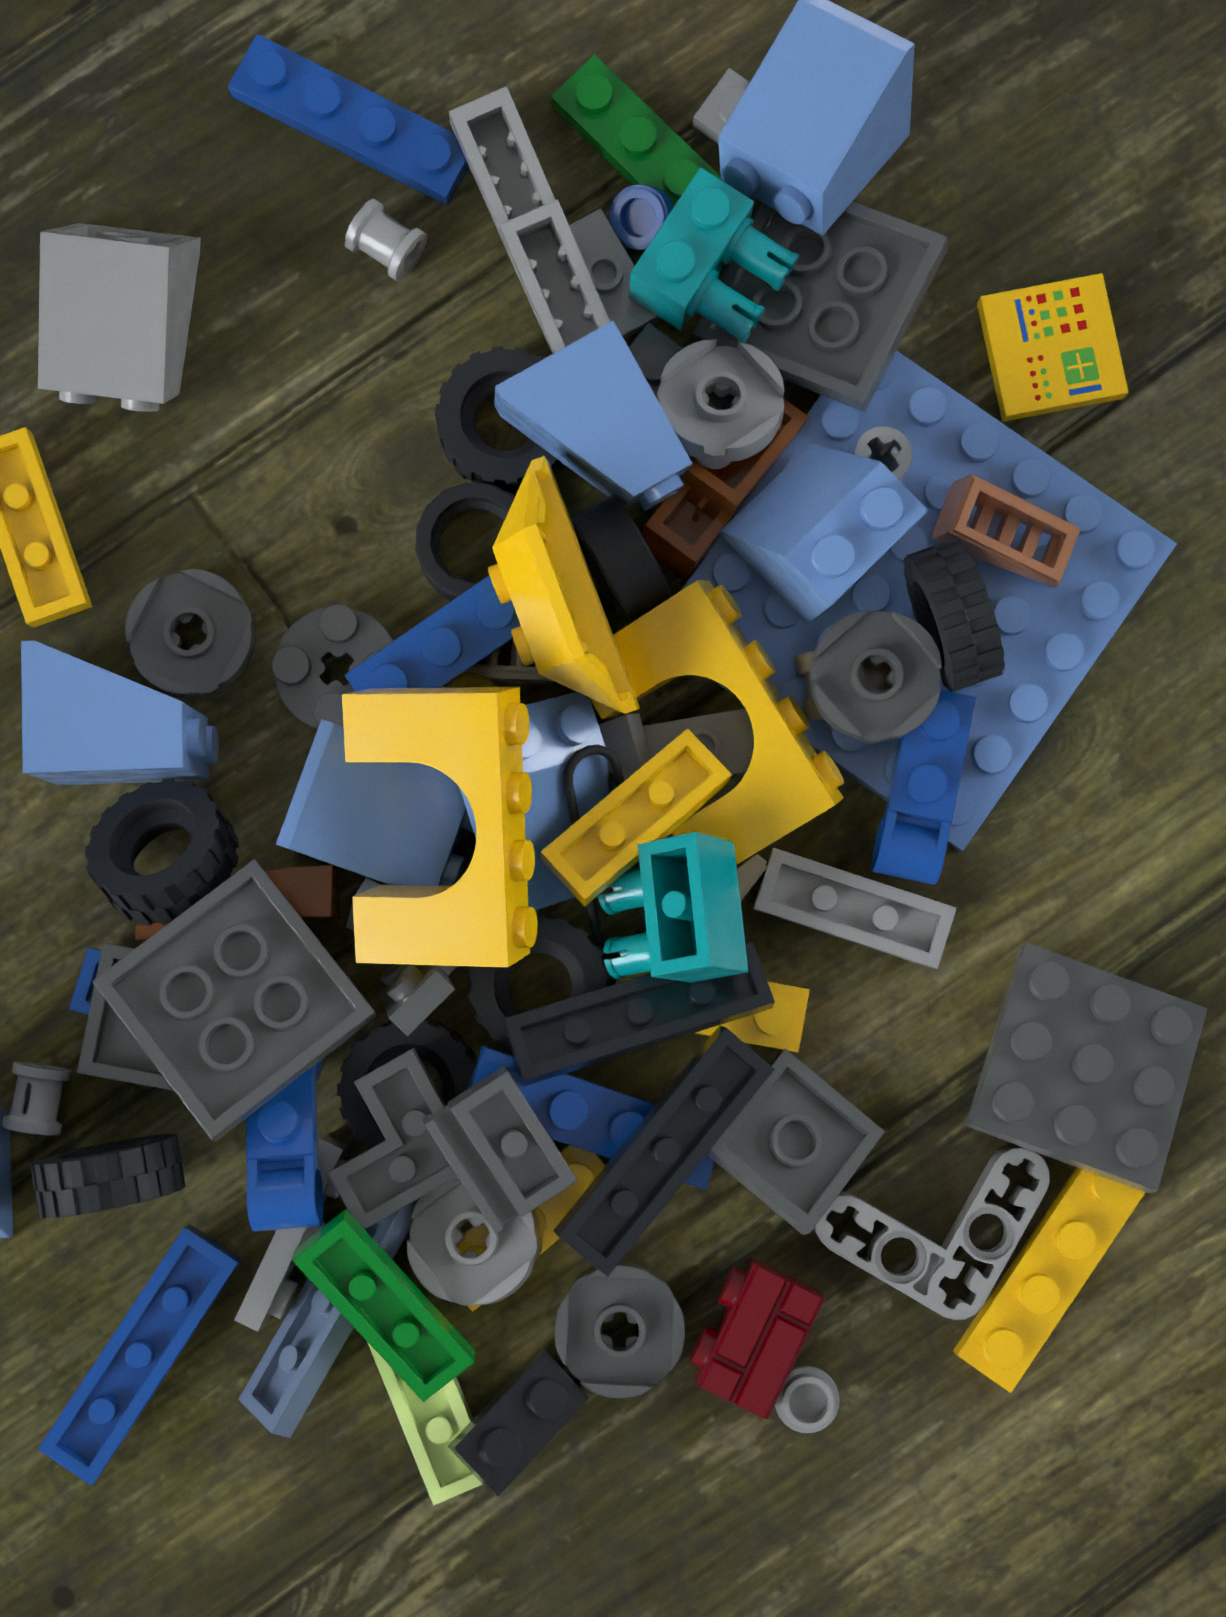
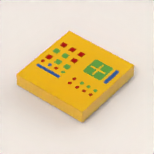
[977,273,1129,422]

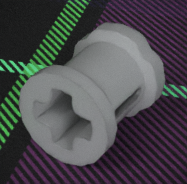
[345,199,428,281]
[852,426,912,482]
[1,1061,72,1136]

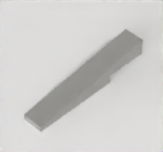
[449,86,610,354]

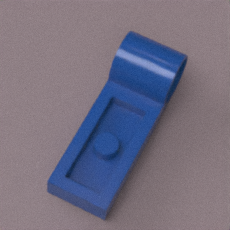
[871,689,976,885]
[246,1064,324,1232]

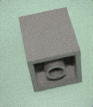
[38,223,201,412]

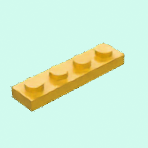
[953,1167,1146,1393]

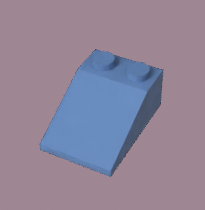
[459,692,609,910]

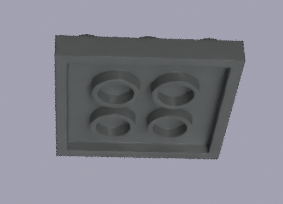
[693,201,948,412]
[92,859,377,1142]
[965,942,1208,1194]

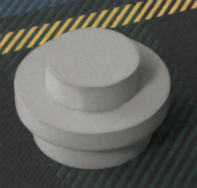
[775,1365,840,1433]

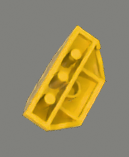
[488,456,640,714]

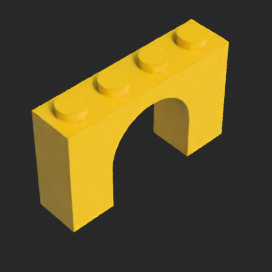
[590,580,844,865]
[342,687,538,968]

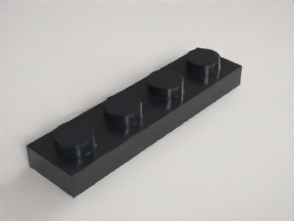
[504,942,775,1087]
[553,1025,775,1277]

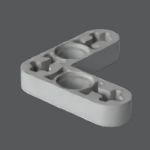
[814,1145,1050,1320]

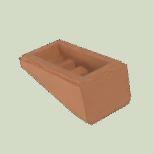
[931,474,1081,588]

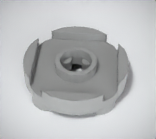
[657,339,784,469]
[407,1176,542,1306]

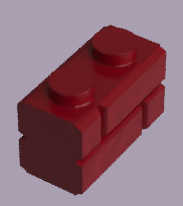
[689,1257,825,1420]

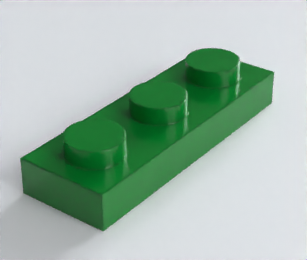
[551,54,725,207]
[292,1209,475,1402]

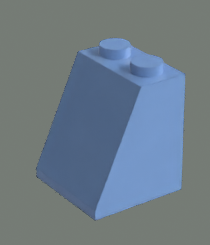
[718,0,915,236]
[494,320,693,511]
[719,443,929,624]
[21,640,219,785]
[276,719,474,886]

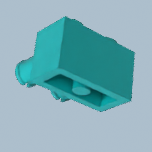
[628,167,799,343]
[598,832,749,983]

